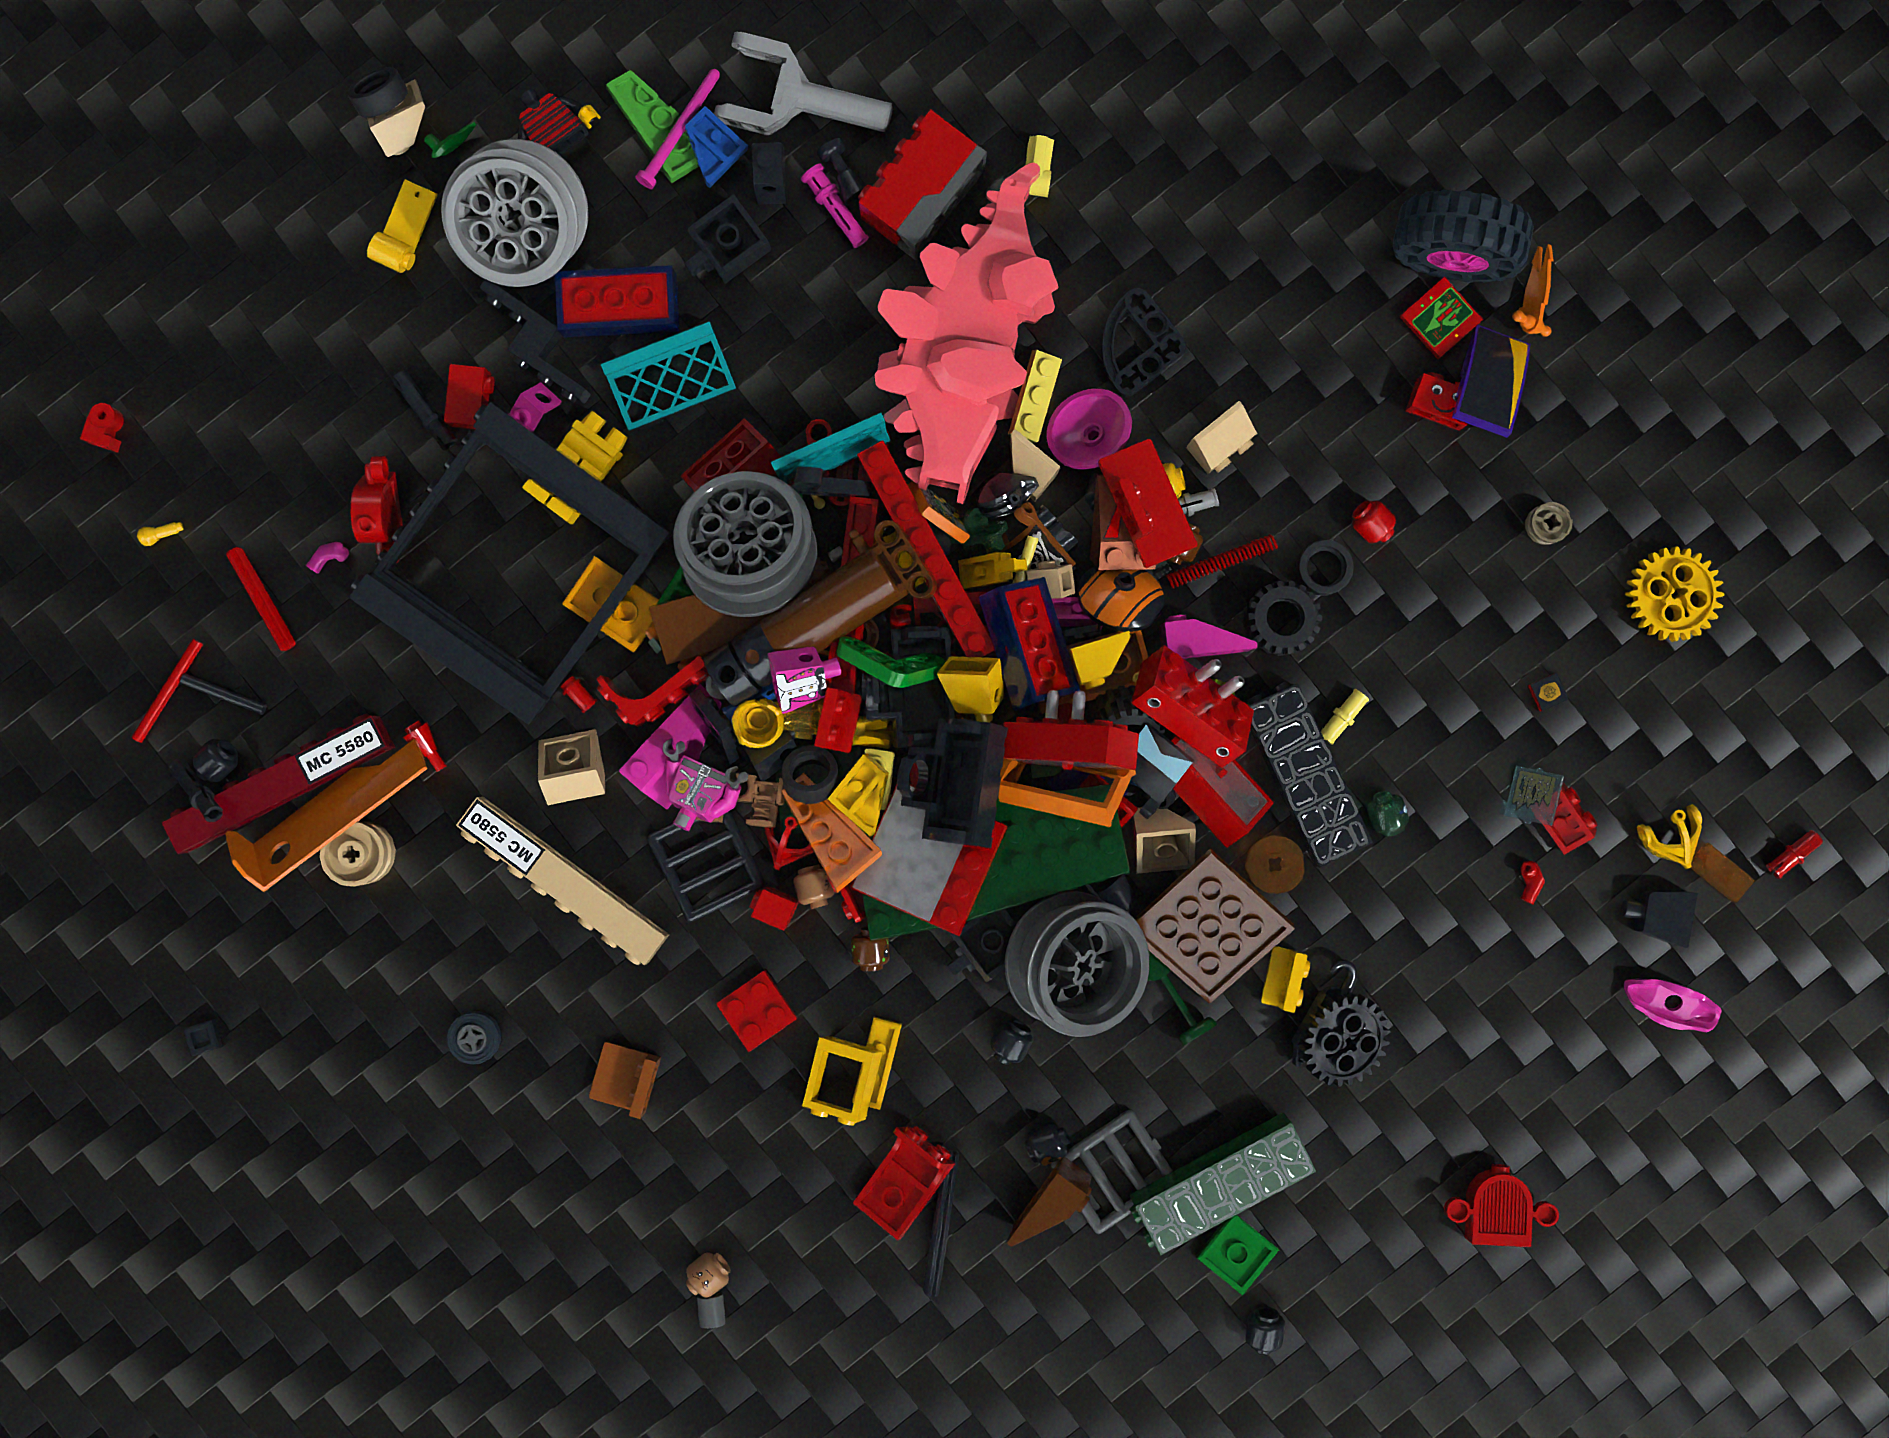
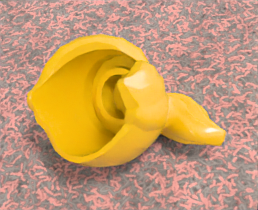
[732,698,792,749]

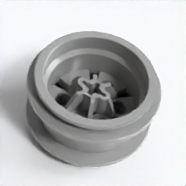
[441,139,588,287]

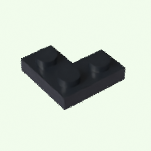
[689,689,740,765]

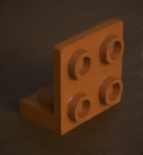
[589,1042,661,1119]

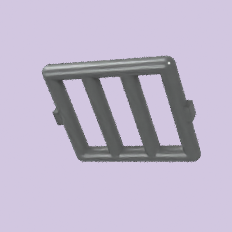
[1051,1109,1173,1234]

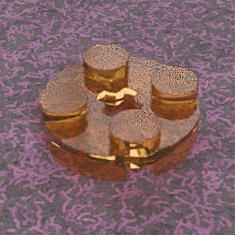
[1244,835,1305,894]

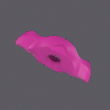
[1624,978,1722,1032]

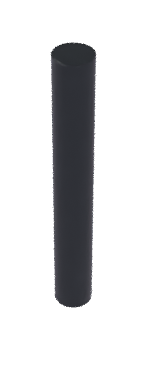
[180,673,267,715]

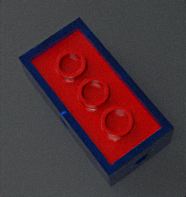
[555,265,680,338]
[978,577,1080,711]

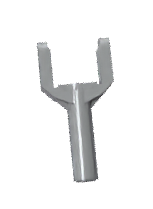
[714,32,893,136]

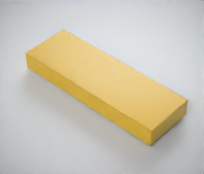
[852,1016,902,1110]

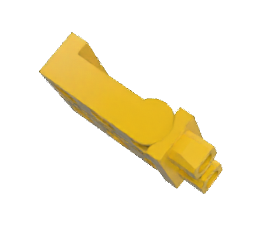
[522,411,627,525]

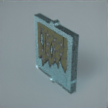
[1504,766,1564,826]

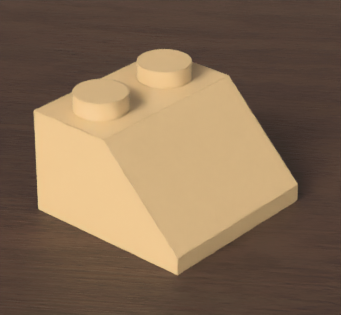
[1186,401,1257,474]
[538,729,605,805]

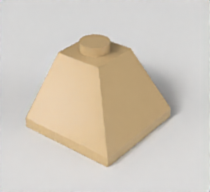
[367,79,425,157]
[1009,429,1060,501]
[1132,808,1196,873]

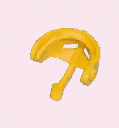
[1637,804,1702,869]

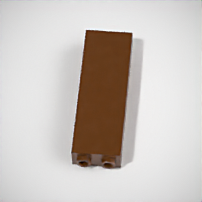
[649,555,830,665]

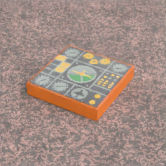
[908,481,970,544]

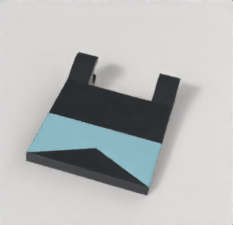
[1104,723,1195,819]

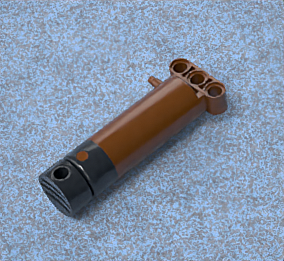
[703,520,937,707]

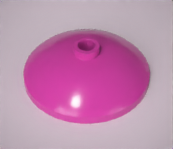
[1047,389,1132,469]

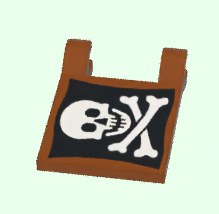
[985,502,1076,582]

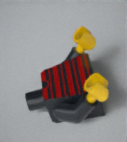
[518,89,601,155]

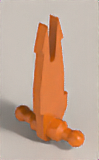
[1512,244,1554,337]

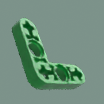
[836,636,946,688]

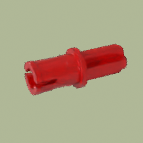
[1766,830,1823,879]

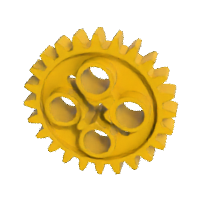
[1625,547,1724,642]

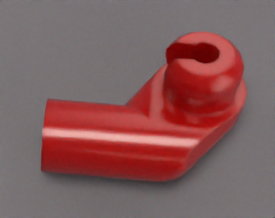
[1520,861,1545,905]

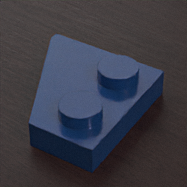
[685,106,748,188]

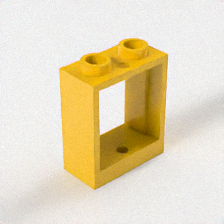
[802,1036,883,1126]

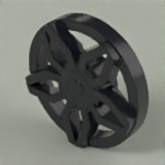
[1054,624,1103,646]

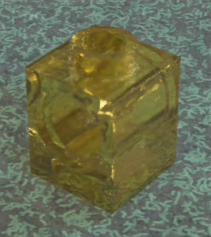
[784,699,824,740]

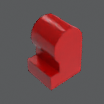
[80,403,124,453]

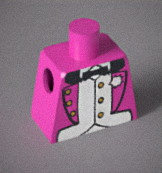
[767,647,841,714]

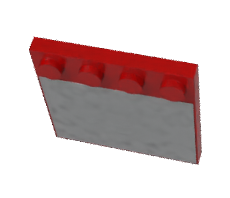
[851,784,1007,936]

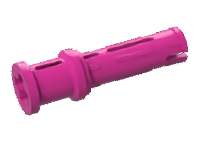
[801,163,869,248]

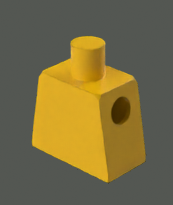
[937,656,1004,723]

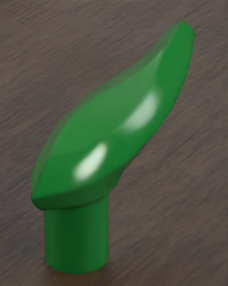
[424,122,477,158]

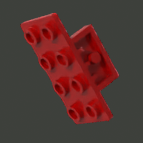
[1098,439,1198,568]

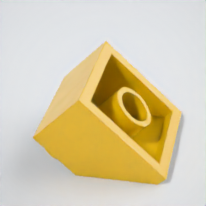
[1067,631,1131,690]

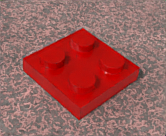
[716,970,798,1052]

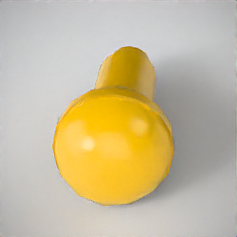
[137,522,184,546]

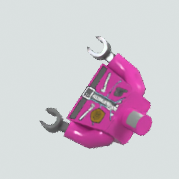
[663,739,748,831]

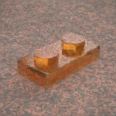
[1691,843,1755,903]

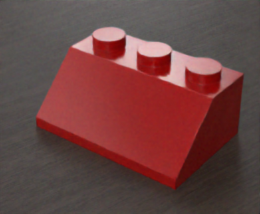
[680,418,781,492]

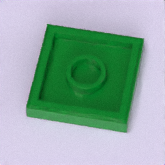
[1196,1215,1279,1296]

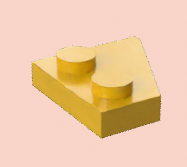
[828,753,889,837]

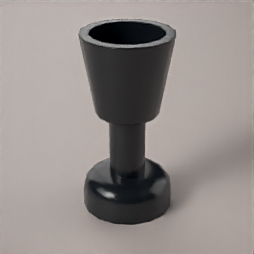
[816,138,866,205]

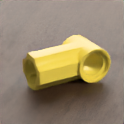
[1026,135,1054,198]

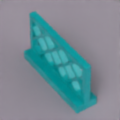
[601,322,736,431]
[771,413,891,483]

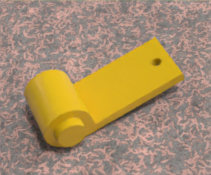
[367,179,438,273]

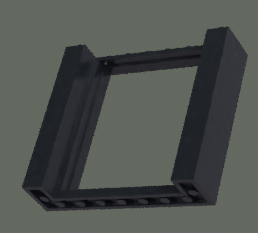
[349,402,672,725]

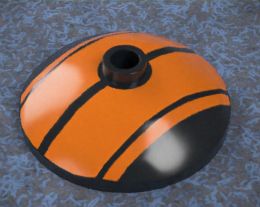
[1077,566,1165,632]

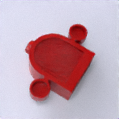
[351,456,403,563]
[1444,1164,1559,1247]

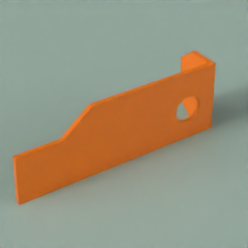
[225,739,428,892]

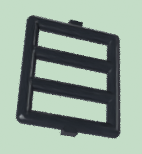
[647,811,765,923]

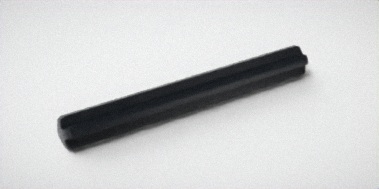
[923,1150,959,1296]

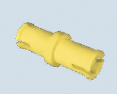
[1321,688,1369,745]

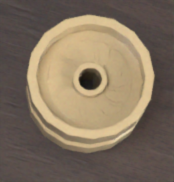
[319,821,396,887]

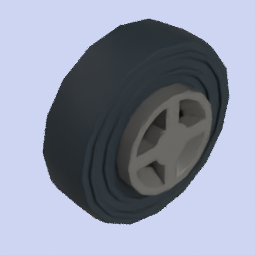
[447,1011,501,1064]

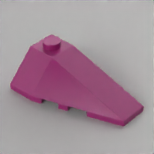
[619,684,722,809]

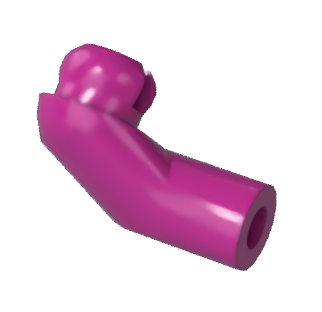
[306,542,349,573]

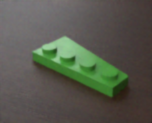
[606,70,699,183]

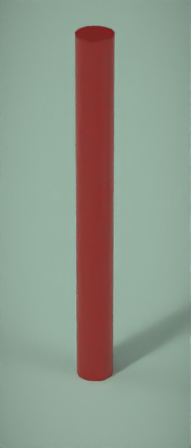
[131,638,203,743]

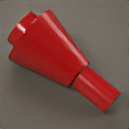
[402,720,447,772]

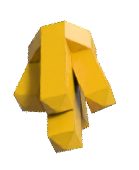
[852,716,894,749]

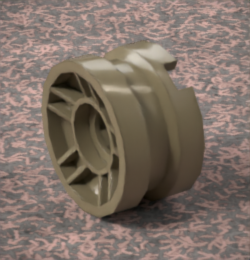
[1525,502,1573,545]

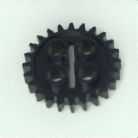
[1298,992,1390,1087]

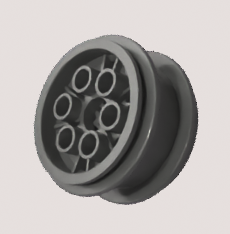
[673,471,817,617]
[1005,891,1149,1037]

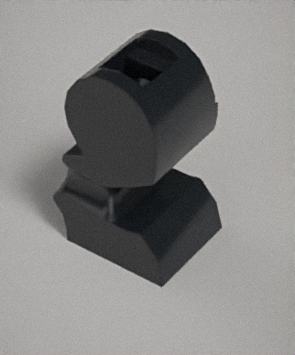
[1036,505,1079,554]

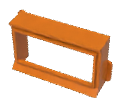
[998,759,1136,827]

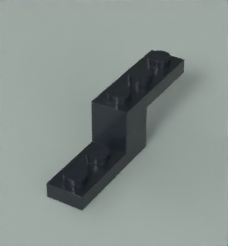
[480,279,591,404]

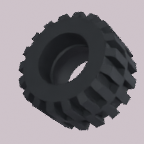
[1243,581,1322,656]
[1085,685,1165,734]

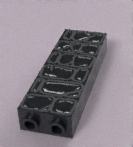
[1245,681,1373,867]

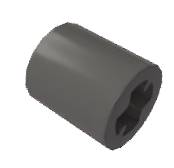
[697,1292,726,1329]

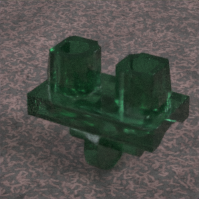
[950,508,1008,554]

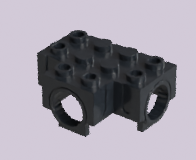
[859,626,955,750]
[897,718,1008,848]

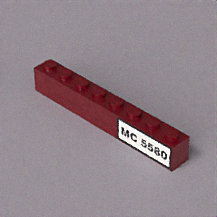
[162,713,395,854]

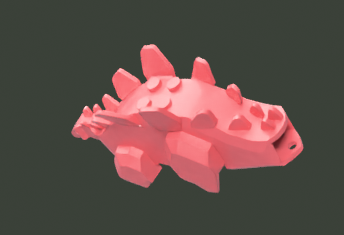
[875,162,1059,504]

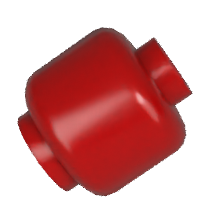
[1352,500,1396,543]

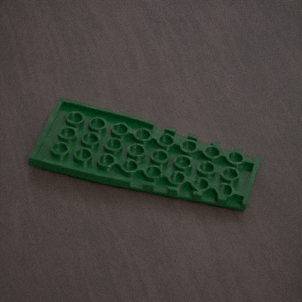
[861,784,1130,941]

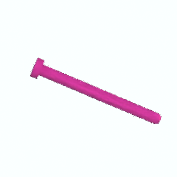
[635,69,720,189]

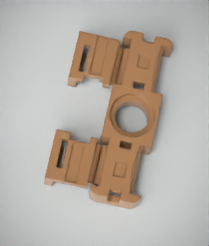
[696,773,785,828]

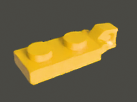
[958,552,1027,589]

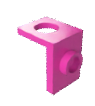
[510,383,562,431]

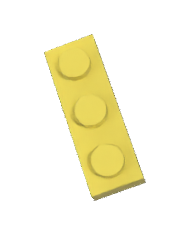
[1008,350,1062,443]

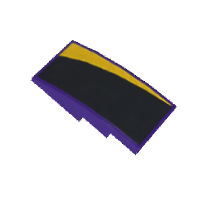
[1452,325,1531,438]

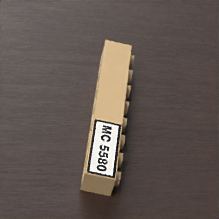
[456,797,670,965]

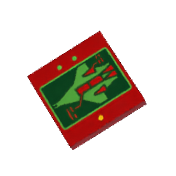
[1400,277,1483,360]

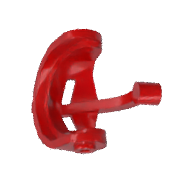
[764,805,814,870]

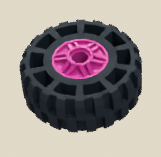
[1392,190,1534,282]

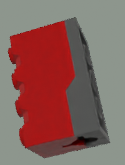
[858,109,987,260]

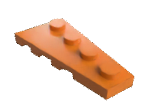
[781,773,882,893]

